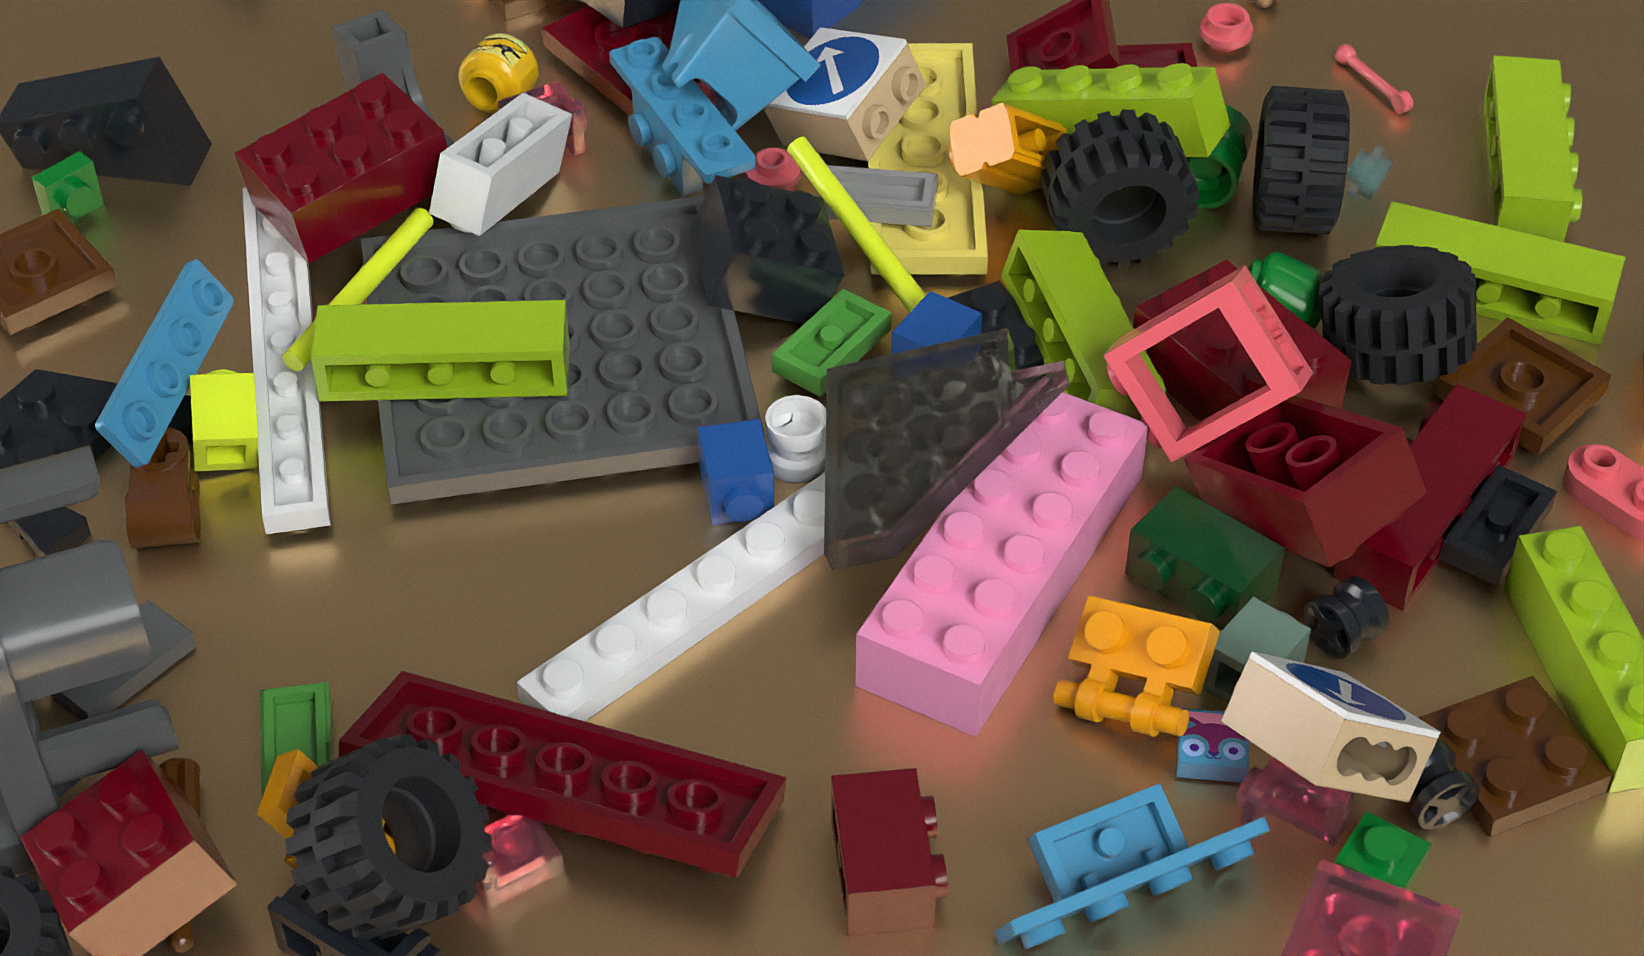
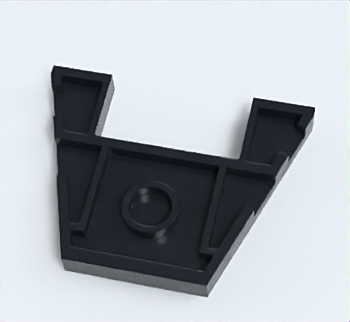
[0,369,193,558]

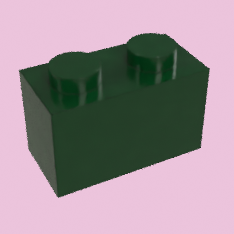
[1125,486,1285,630]

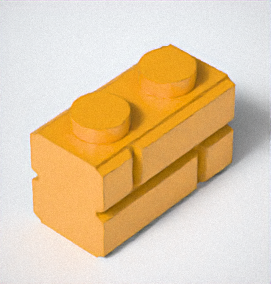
[948,103,1067,195]

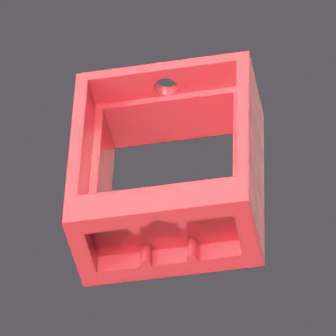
[1104,265,1313,462]

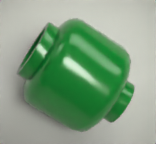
[1248,251,1322,329]

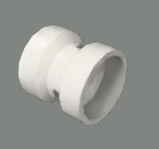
[765,395,828,483]

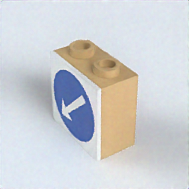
[764,27,926,161]
[1221,651,1441,802]

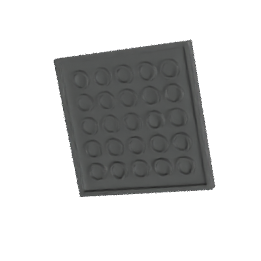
[361,196,765,505]

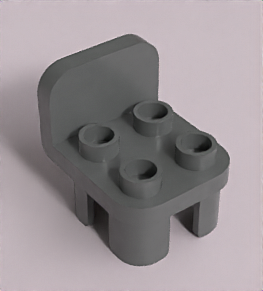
[0,445,179,876]

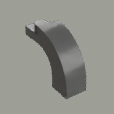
[331,9,454,147]

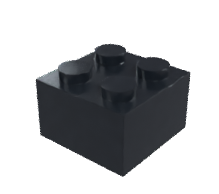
[690,175,845,324]

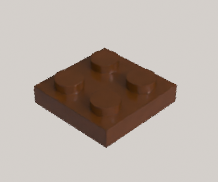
[0,208,117,335]
[1435,317,1611,455]
[1418,675,1613,837]

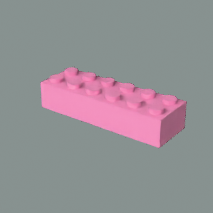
[856,382,1149,737]

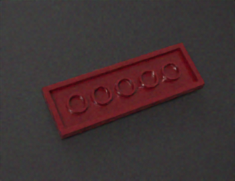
[338,671,787,878]

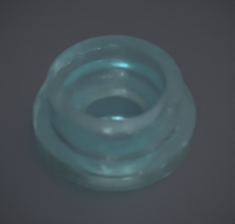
[1346,145,1395,200]

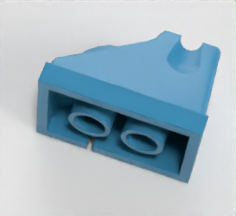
[663,0,821,131]

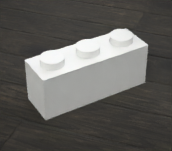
[429,93,572,236]

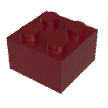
[20,749,238,956]

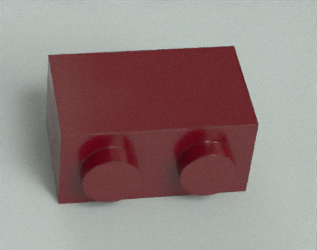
[831,768,948,936]

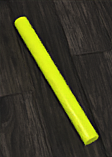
[787,137,926,313]
[282,208,434,372]

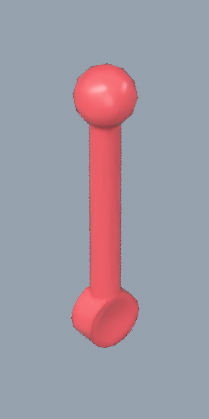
[1335,44,1413,114]

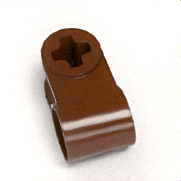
[125,427,201,549]

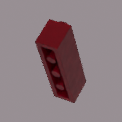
[1333,383,1527,611]

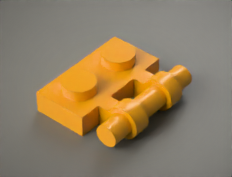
[1053,595,1220,737]

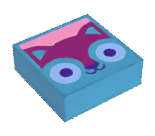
[1176,708,1249,783]

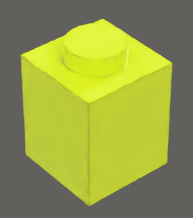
[190,369,258,471]

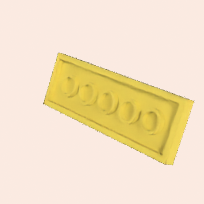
[868,43,988,275]

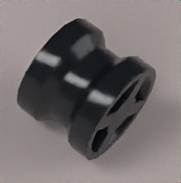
[1303,576,1390,659]
[1410,740,1480,829]

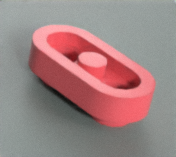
[1563,444,1644,541]

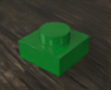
[31,151,104,223]
[1331,811,1432,910]

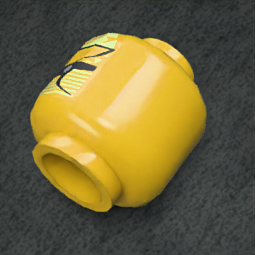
[458,33,539,114]

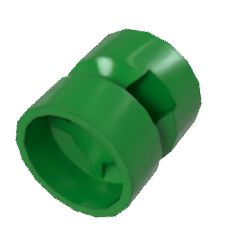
[1186,105,1253,209]

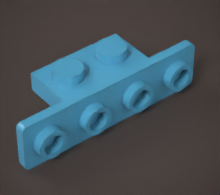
[609,37,756,196]
[95,259,234,468]
[993,783,1270,950]

